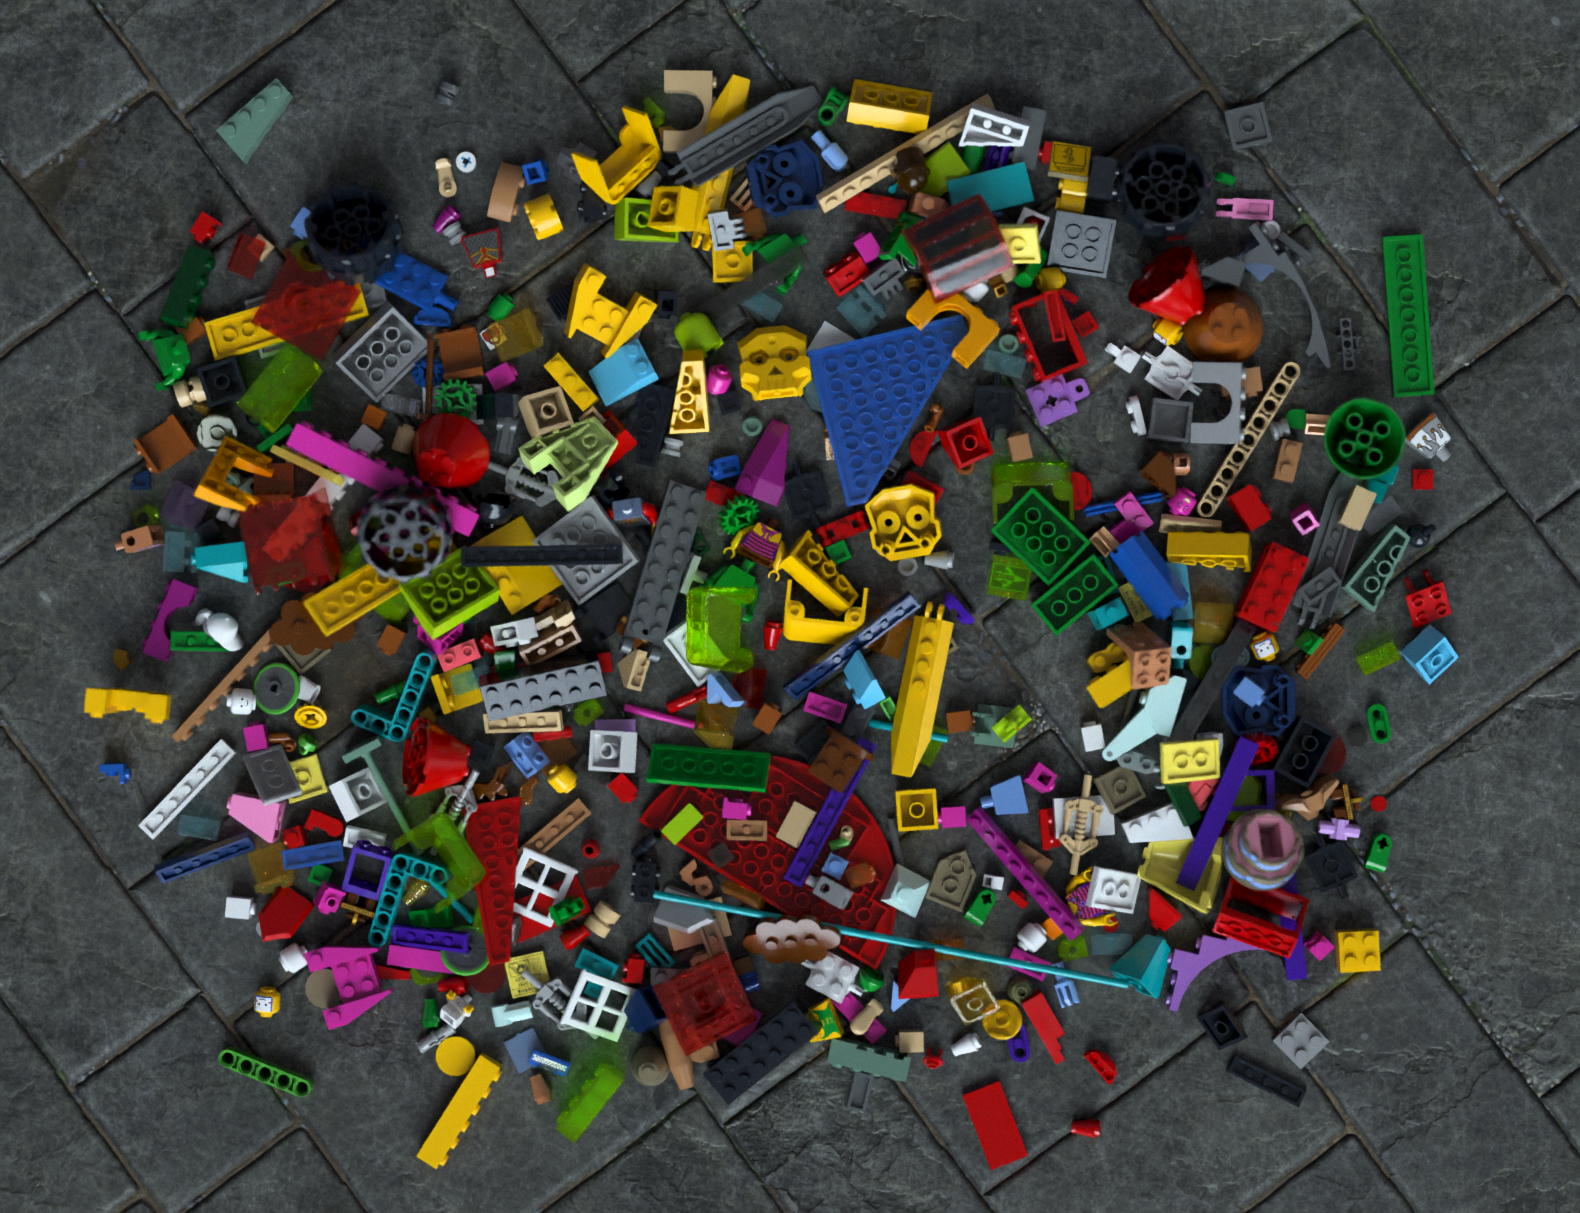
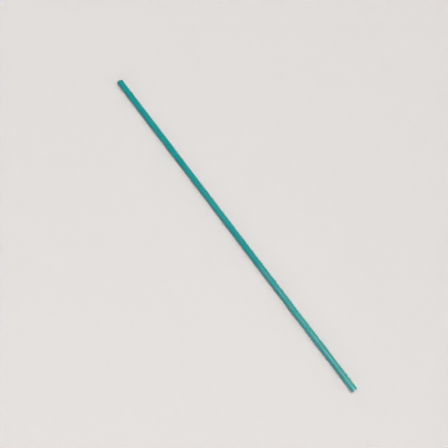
[653,890,1129,988]

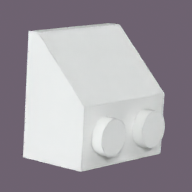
[588,730,637,773]
[329,767,387,822]

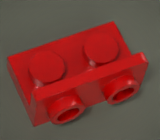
[822,251,870,297]
[1038,807,1061,850]

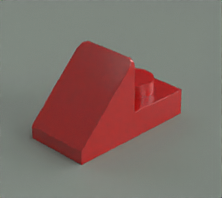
[705,480,748,506]

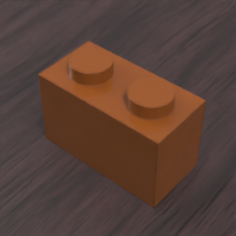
[752,701,782,735]

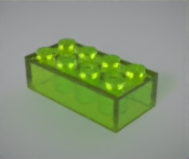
[236,342,324,434]
[556,1060,627,1144]

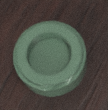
[998,334,1019,354]

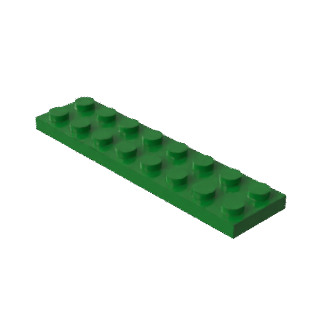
[1381,234,1434,398]

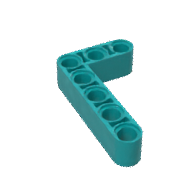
[351,648,437,742]
[368,851,451,947]

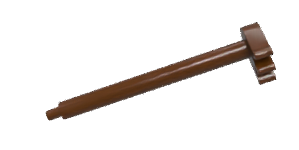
[416,333,436,419]

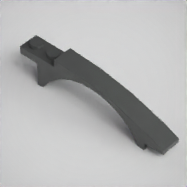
[1241,221,1333,369]

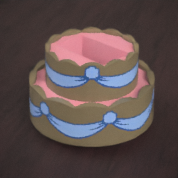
[1221,809,1304,891]

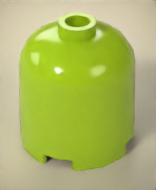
[674,312,724,358]

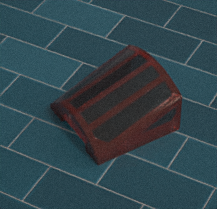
[900,193,1015,304]

